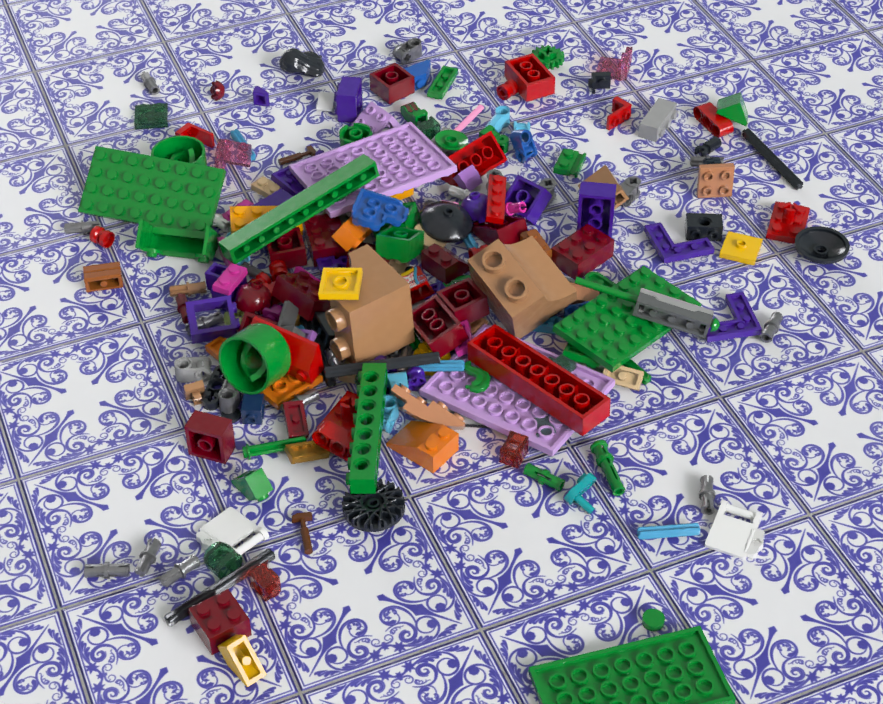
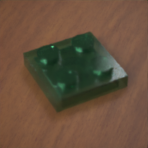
[134,103,168,130]

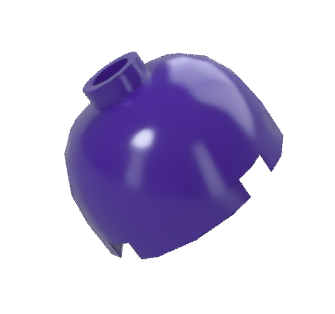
[460,191,487,223]

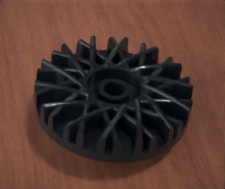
[342,478,405,532]

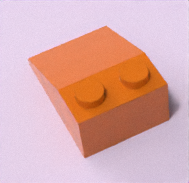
[386,420,459,474]

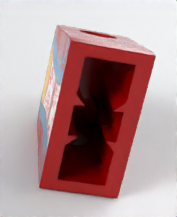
[400,266,435,304]

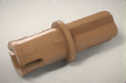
[169,281,207,297]

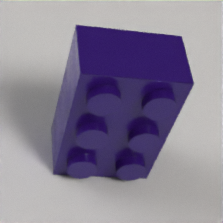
[577,181,617,238]

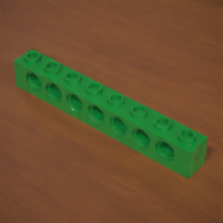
[346,363,388,494]

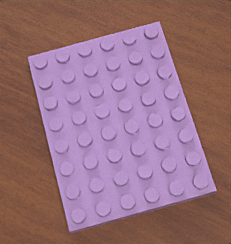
[289,122,457,218]
[419,324,615,457]

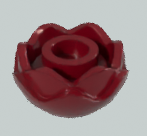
[210,80,225,101]

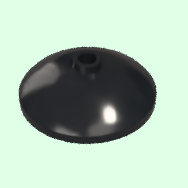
[420,201,473,243]
[794,226,850,265]

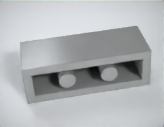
[638,98,678,142]

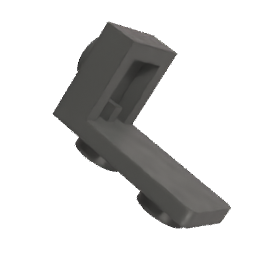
[277,300,306,338]

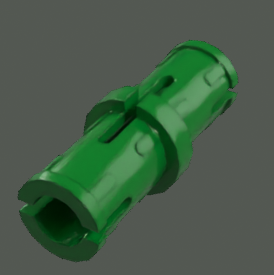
[523,463,565,492]

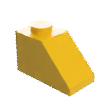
[217,634,267,687]

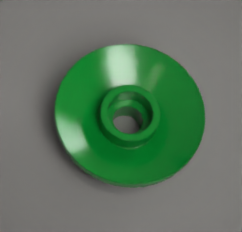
[435,130,468,150]

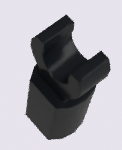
[694,136,722,157]

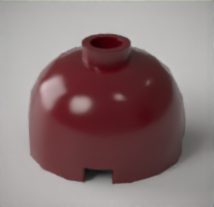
[234,280,272,314]

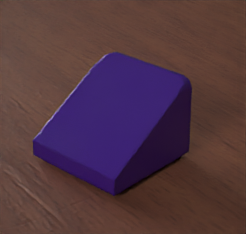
[253,86,270,107]

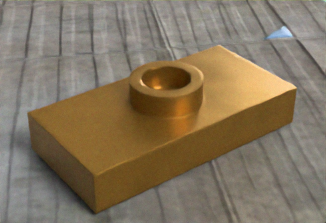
[284,440,330,464]

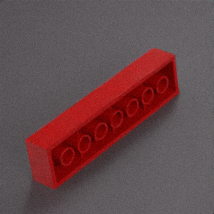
[467,324,611,436]

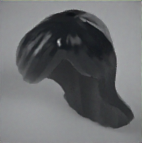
[279,48,325,77]

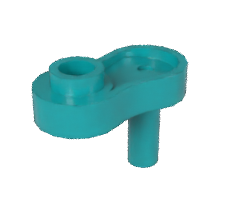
[564,472,597,514]

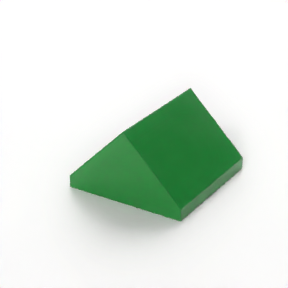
[716,92,748,126]

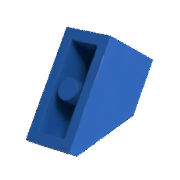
[404,59,431,91]

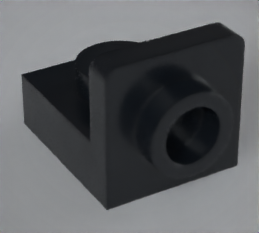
[588,72,611,94]

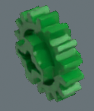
[531,45,564,70]

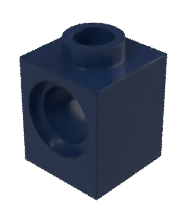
[241,393,265,425]

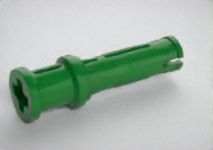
[590,440,626,496]

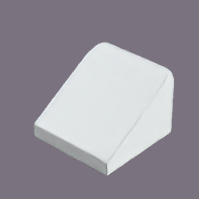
[317,92,336,112]

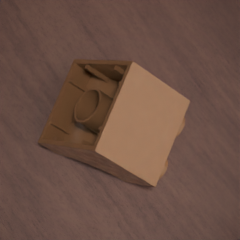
[467,236,577,339]
[325,244,415,363]

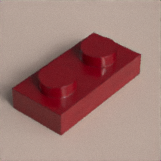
[282,400,309,439]

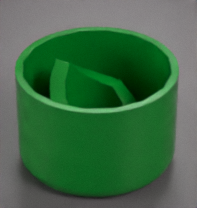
[151,136,207,166]
[218,323,291,395]

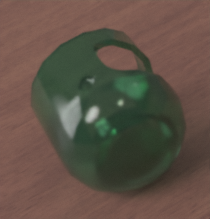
[203,541,243,579]

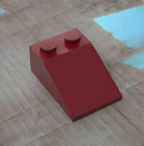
[471,215,528,245]

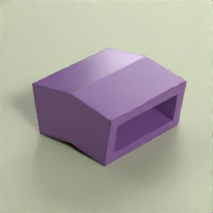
[453,165,483,191]

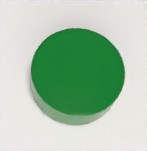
[642,609,665,631]

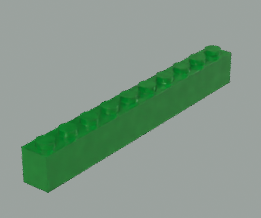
[218,154,380,264]

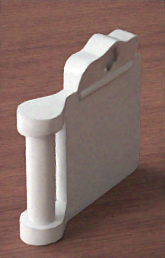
[705,500,765,560]
[196,507,269,562]

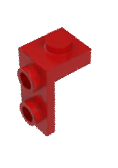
[606,96,632,130]
[175,122,215,148]

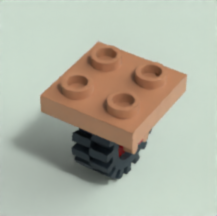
[696,157,735,198]

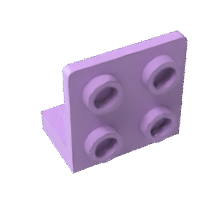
[351,101,400,135]

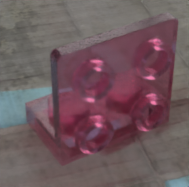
[596,47,633,81]
[214,138,252,169]

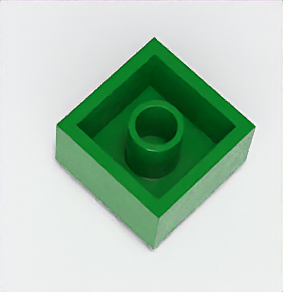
[376,225,424,263]

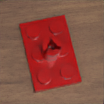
[766,201,810,244]
[316,391,359,432]

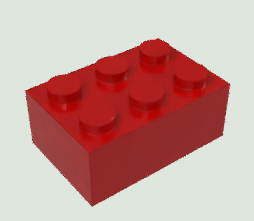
[504,53,555,102]

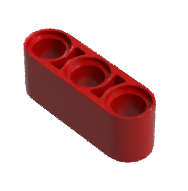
[693,102,734,138]
[312,420,354,462]

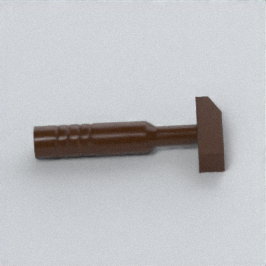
[278,145,316,166]
[291,512,313,555]

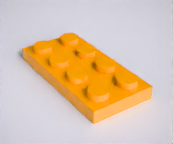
[230,206,303,235]

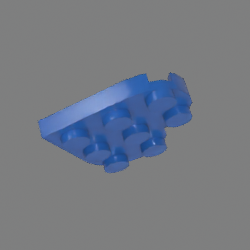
[351,188,409,231]

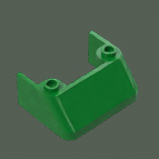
[135,219,221,264]

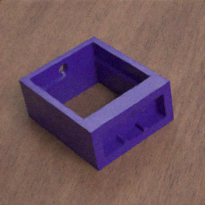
[185,295,240,344]

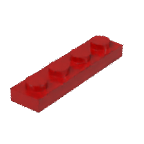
[485,174,506,225]

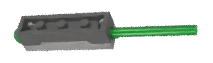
[574,277,720,339]

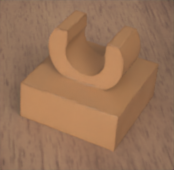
[183,380,205,406]

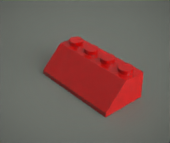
[441,131,508,187]
[251,316,324,384]

